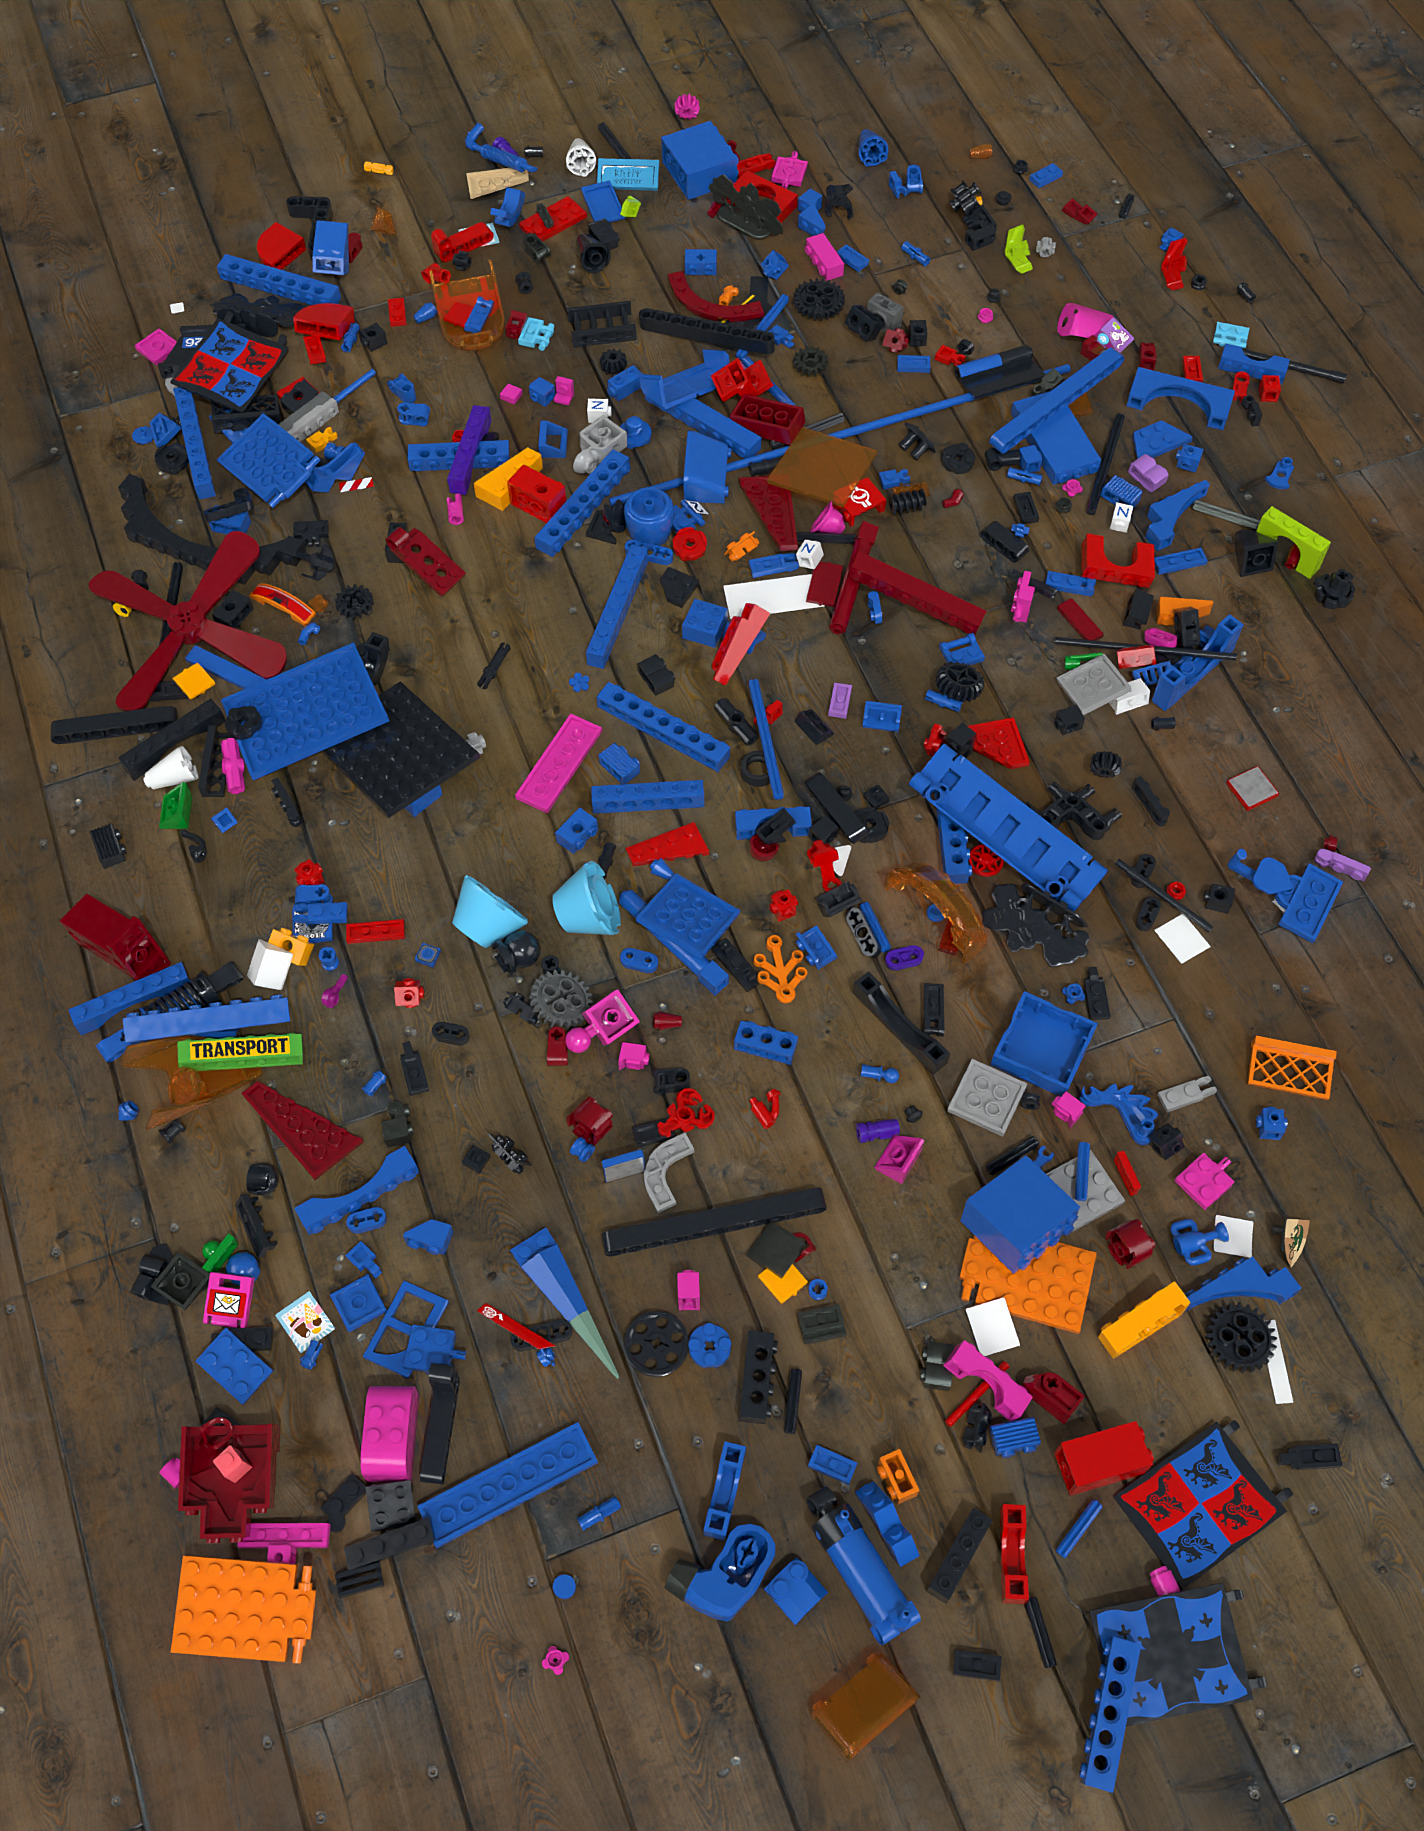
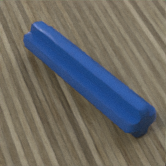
[860,902,891,953]
[1075,1142,1090,1202]
[1056,1499,1102,1558]

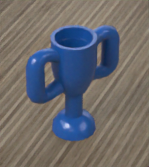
[1170,1219,1229,1266]

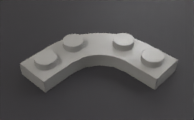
[644,1133,694,1213]

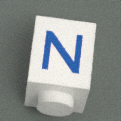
[587,399,612,423]
[1110,502,1133,533]
[796,540,824,569]

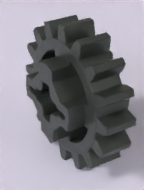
[793,346,829,377]

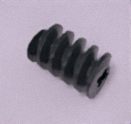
[889,489,927,516]

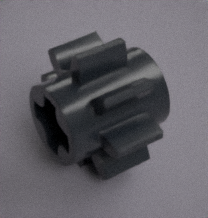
[452,250,472,271]

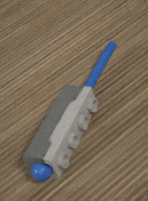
[278,369,376,442]

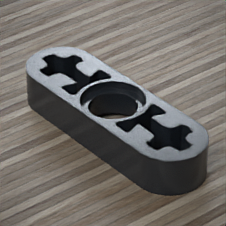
[846,908,881,958]
[511,1320,573,1352]

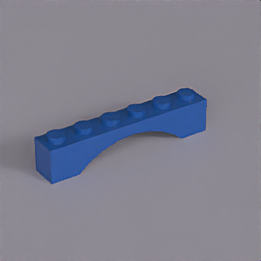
[68,962,190,1035]
[294,1146,419,1235]

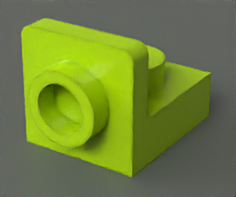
[620,196,641,217]

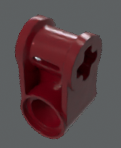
[547,1027,568,1066]

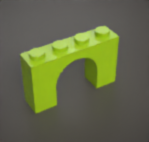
[1256,506,1331,579]

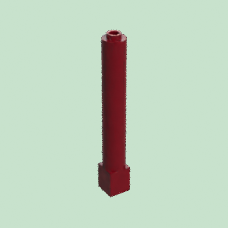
[829,521,879,635]

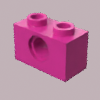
[677,1270,700,1311]

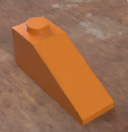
[1157,597,1213,626]

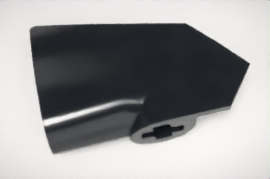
[130,1243,174,1305]

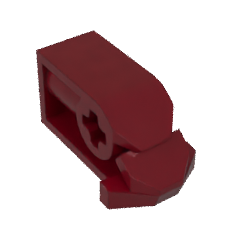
[1022,1372,1085,1424]

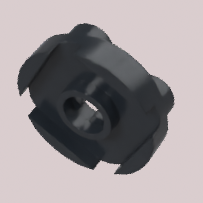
[154,443,189,475]
[941,443,975,474]
[225,706,263,740]
[856,807,889,843]

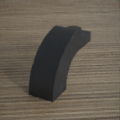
[363,632,389,686]

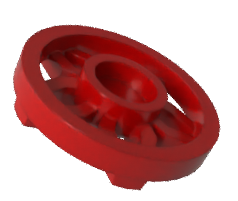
[968,844,1004,877]

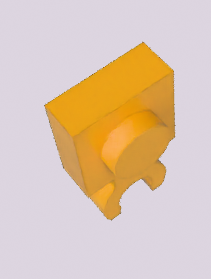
[306,427,338,453]

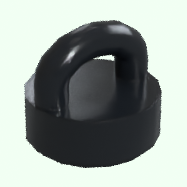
[958,339,974,355]

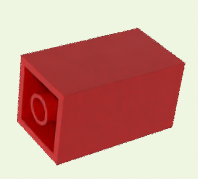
[1054,1421,1154,1496]

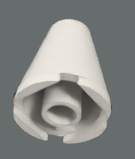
[143,746,199,790]

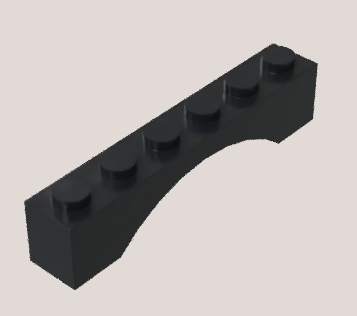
[118,698,225,781]
[853,971,950,1075]

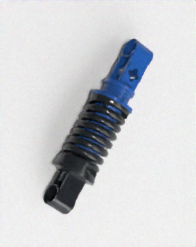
[96,962,244,1063]

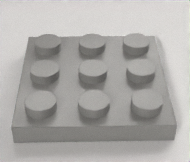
[1057,654,1131,715]
[947,1059,1027,1137]
[1046,1150,1125,1232]

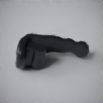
[180,829,207,863]

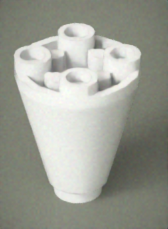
[566,138,596,177]

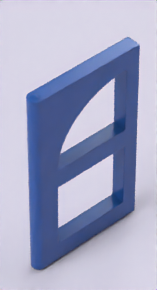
[363,1281,449,1379]

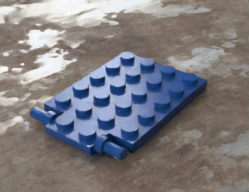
[217,413,320,508]

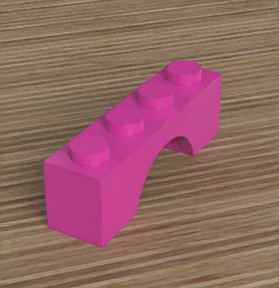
[943,1340,1033,1422]

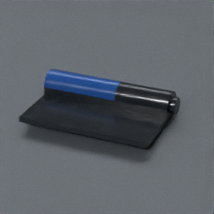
[954,345,1046,399]

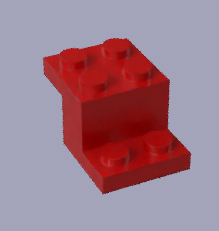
[711,358,774,402]

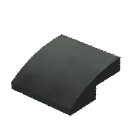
[746,1222,806,1279]

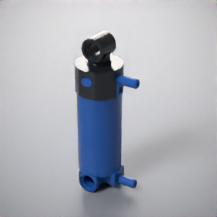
[806,1486,921,1645]

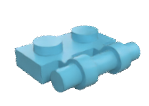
[518,317,555,351]
[1213,322,1249,348]

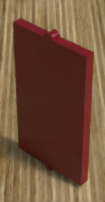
[806,562,843,607]

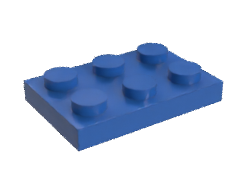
[196,1328,274,1405]

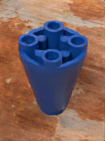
[859,129,888,166]

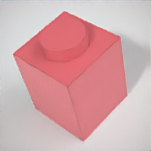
[213,1445,252,1483]

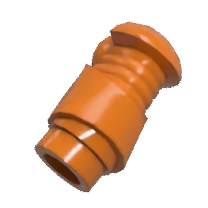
[719,285,739,306]

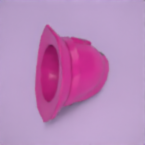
[810,501,845,533]

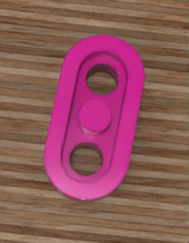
[1144,628,1177,648]

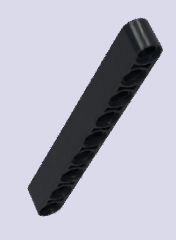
[639,308,775,355]

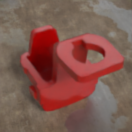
[807,839,842,892]

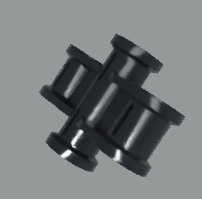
[949,180,982,215]

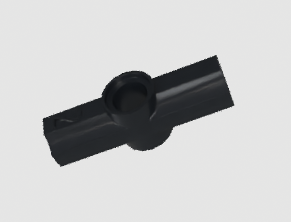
[714,698,759,746]

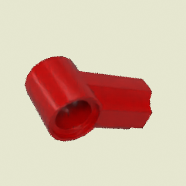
[421,263,451,284]

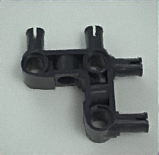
[1025,781,1122,840]

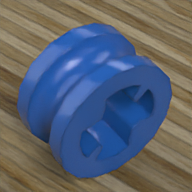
[808,1279,828,1300]

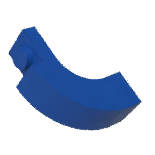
[490,187,525,227]

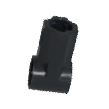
[985,448,1020,471]

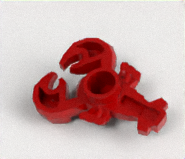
[657,1088,715,1138]

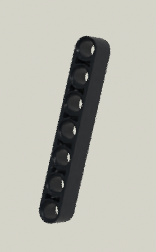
[51,706,177,744]

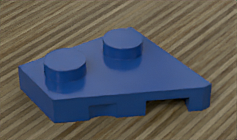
[149,412,181,447]

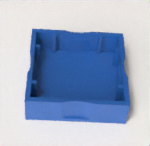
[991,991,1098,1097]

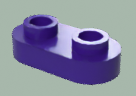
[885,945,924,971]

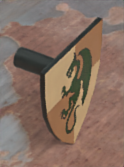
[1272,1218,1310,1268]

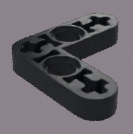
[203,488,254,522]

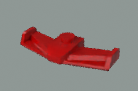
[1161,237,1188,290]

